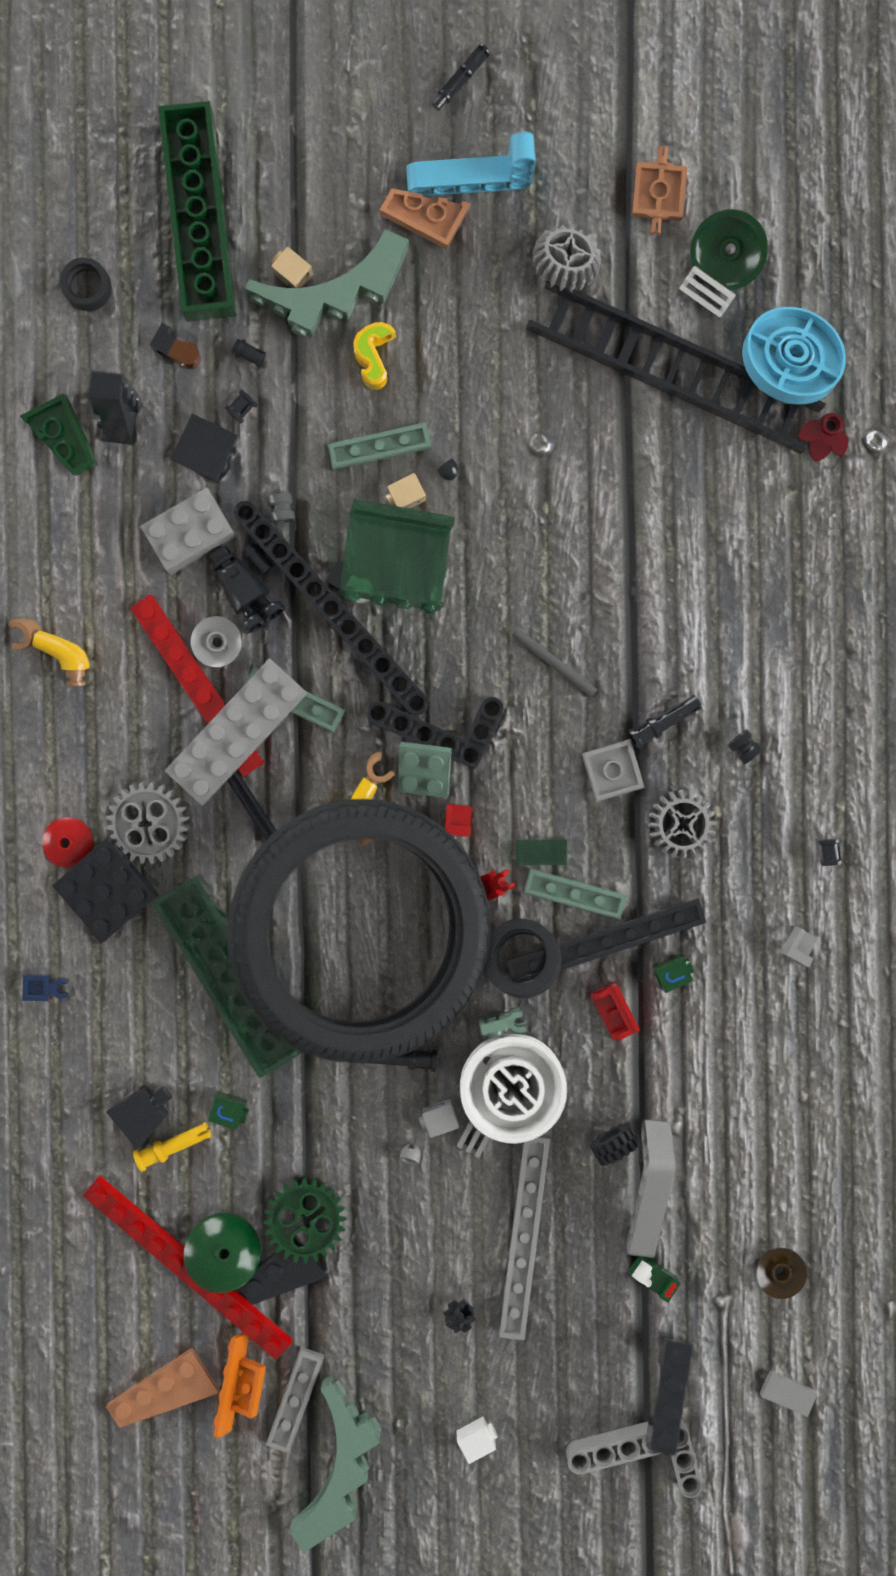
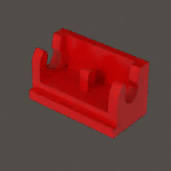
[590,982,640,1041]

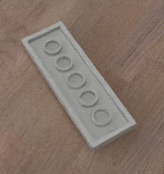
[165,658,308,806]

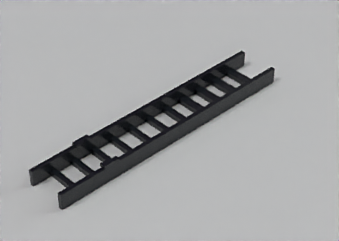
[526,281,826,454]

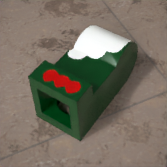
[628,1256,681,1303]

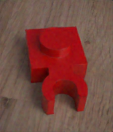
[480,870,515,900]

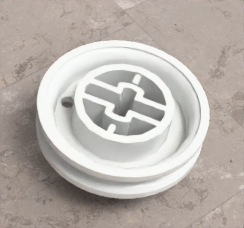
[460,1033,567,1143]

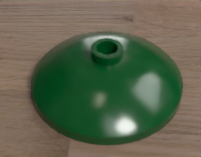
[690,209,768,290]
[184,1213,261,1293]

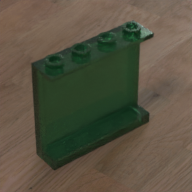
[338,499,455,614]

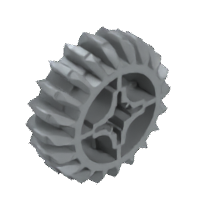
[532,224,601,292]
[647,790,717,858]

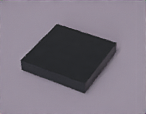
[171,413,239,483]

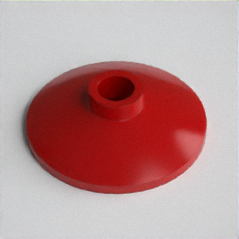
[42,817,94,868]

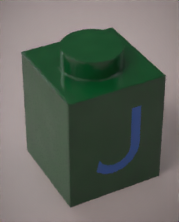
[652,955,694,993]
[207,1091,249,1130]

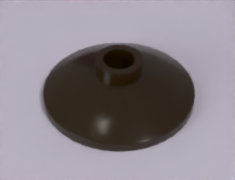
[756,1248,807,1299]

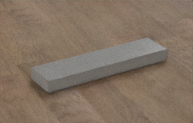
[266,1347,324,1453]

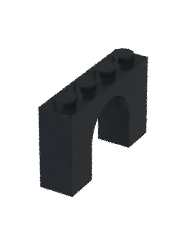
[645,1336,693,1457]

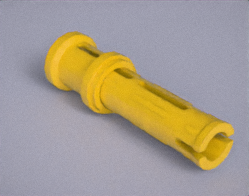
[133,1122,212,1172]

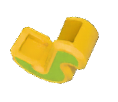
[353,322,396,390]

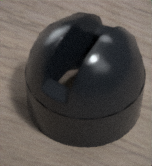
[436,458,459,481]

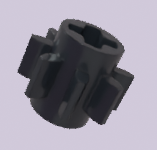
[443,1299,476,1334]

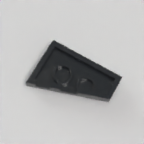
[239,1235,328,1305]

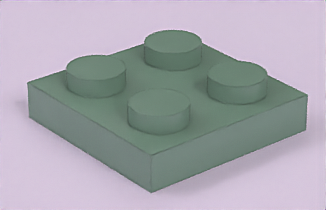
[398,742,452,798]

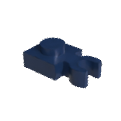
[22,974,69,1001]

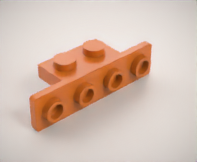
[213,1332,266,1438]

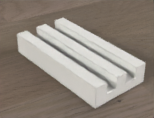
[679,266,736,317]

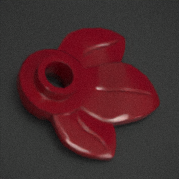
[798,413,849,461]

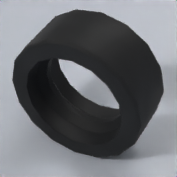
[59,257,112,312]

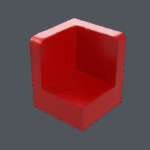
[444,804,472,837]

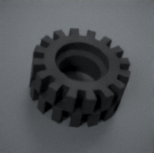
[590,1123,640,1166]

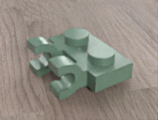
[478,1006,526,1038]

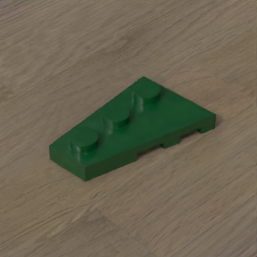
[20,394,98,476]

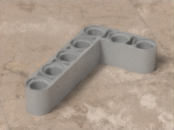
[627,1119,675,1258]
[566,1419,702,1498]

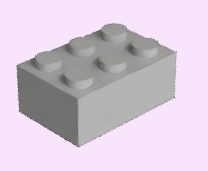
[140,488,237,575]

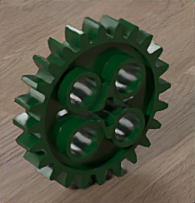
[263,1177,347,1264]

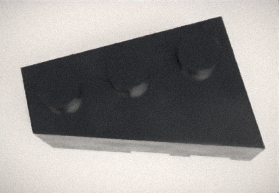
[88,370,142,445]

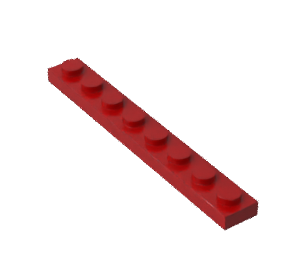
[130,594,265,777]

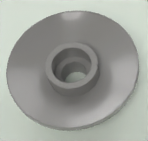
[191,616,242,667]

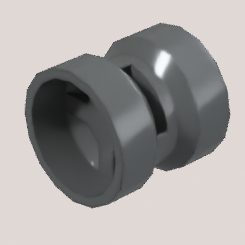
[267,493,295,524]

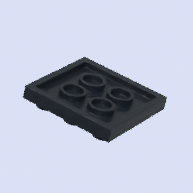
[52,836,159,944]

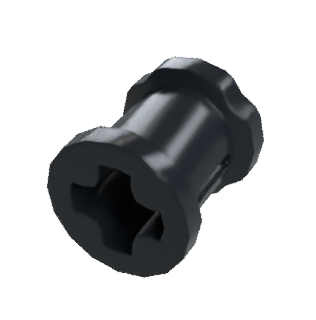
[224,389,258,424]
[818,838,844,866]

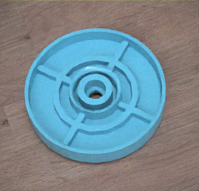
[742,307,846,404]

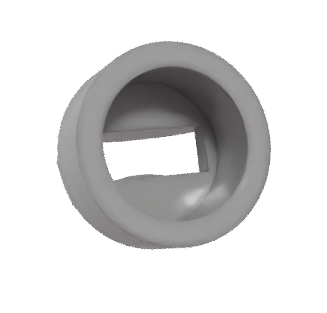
[399,1144,421,1165]

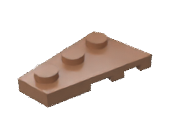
[379,189,471,250]

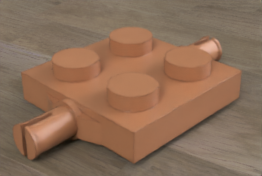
[631,146,687,236]

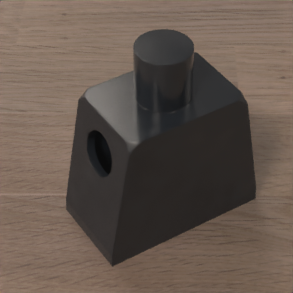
[106,1086,172,1149]

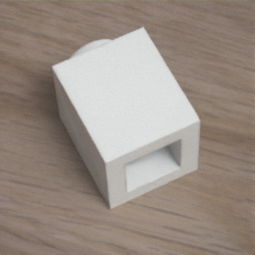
[456,1417,498,1464]

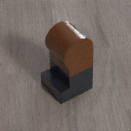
[150,323,201,369]

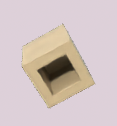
[271,246,313,288]
[385,473,426,514]

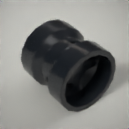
[728,729,764,765]

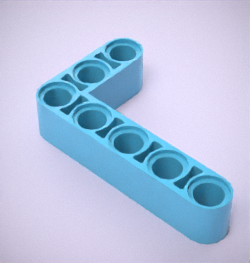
[406,132,536,196]

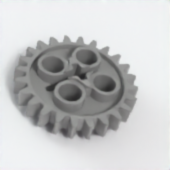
[106,781,190,864]

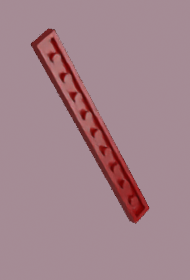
[83,1175,293,1360]

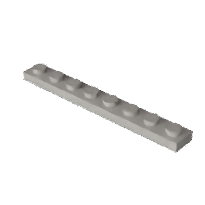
[499,1136,550,1340]

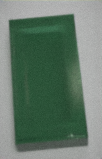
[516,840,567,865]

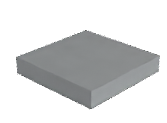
[581,739,645,802]

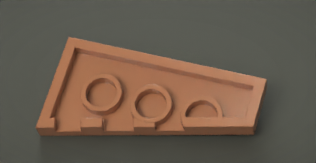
[106,1347,220,1428]

